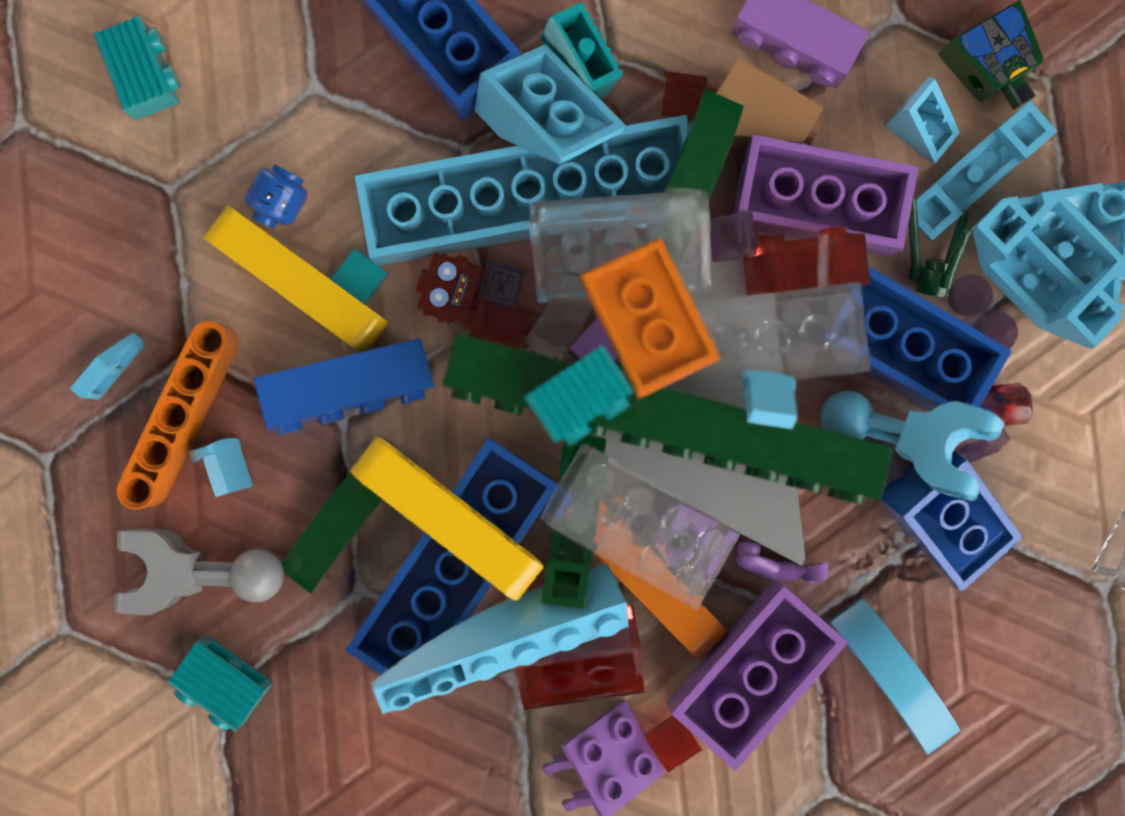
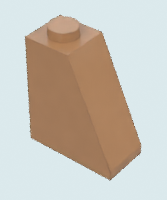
[717,57,824,148]

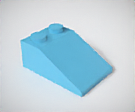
[474,44,626,164]

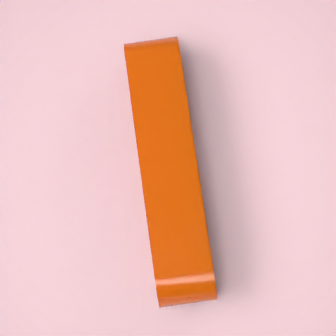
[117,321,239,510]
[593,499,728,660]

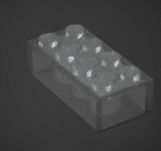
[529,190,711,303]
[690,282,871,392]
[540,443,740,610]

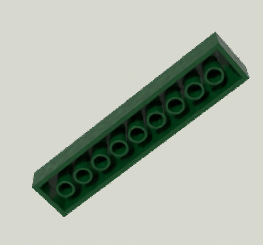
[442,333,894,505]

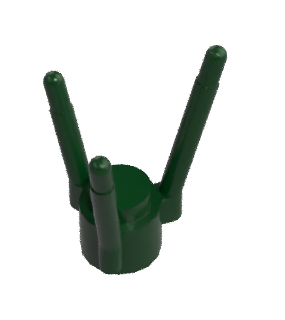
[908,196,971,297]

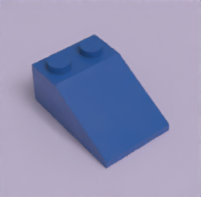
[879,451,1023,592]

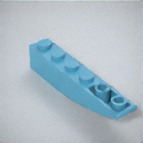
[372,564,629,714]

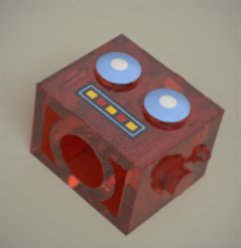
[416,252,485,326]

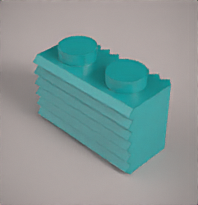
[540,2,623,99]
[93,17,181,120]
[525,345,634,446]
[167,636,273,732]

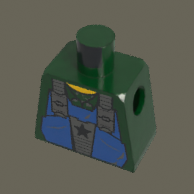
[939,0,1044,110]

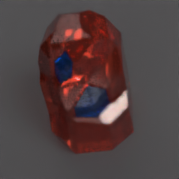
[979,383,1033,426]

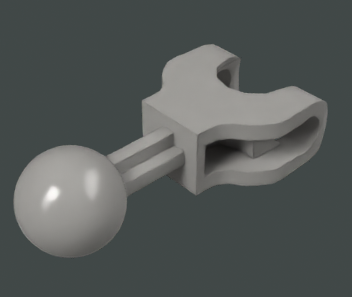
[114,528,284,616]

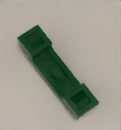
[637,89,744,264]
[541,436,607,609]
[282,472,382,593]

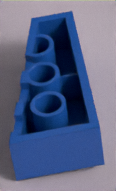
[254,338,434,436]

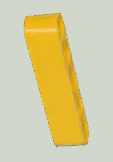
[203,205,389,352]
[350,436,544,601]

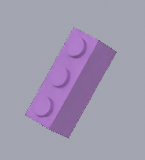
[731,0,870,89]

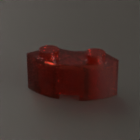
[742,226,870,300]

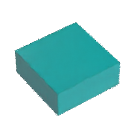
[330,248,389,305]

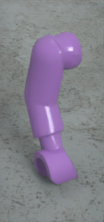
[736,542,828,584]

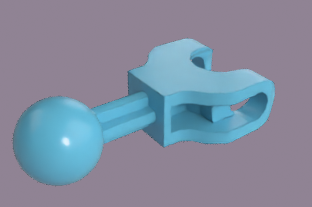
[820,391,1004,501]

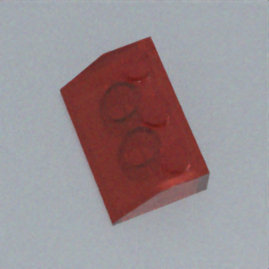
[514,605,645,710]

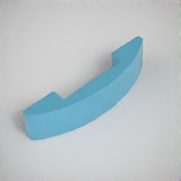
[916,101,1058,242]
[829,597,960,755]

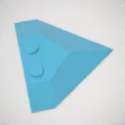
[972,180,1125,349]

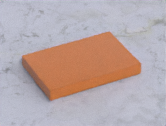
[579,237,721,399]

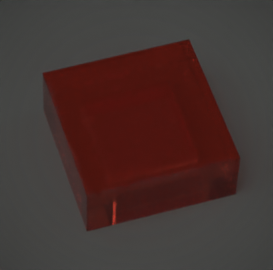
[660,71,708,120]
[644,715,702,773]

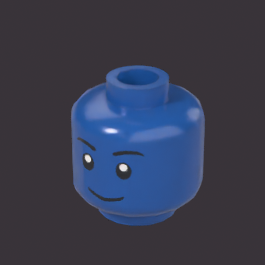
[245,164,308,229]

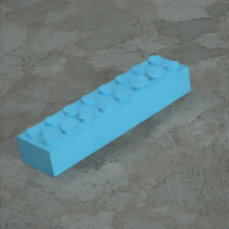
[355,115,689,266]

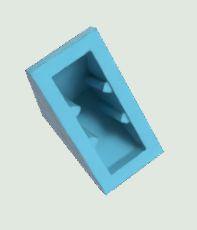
[885,77,960,163]

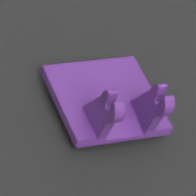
[542,700,665,816]

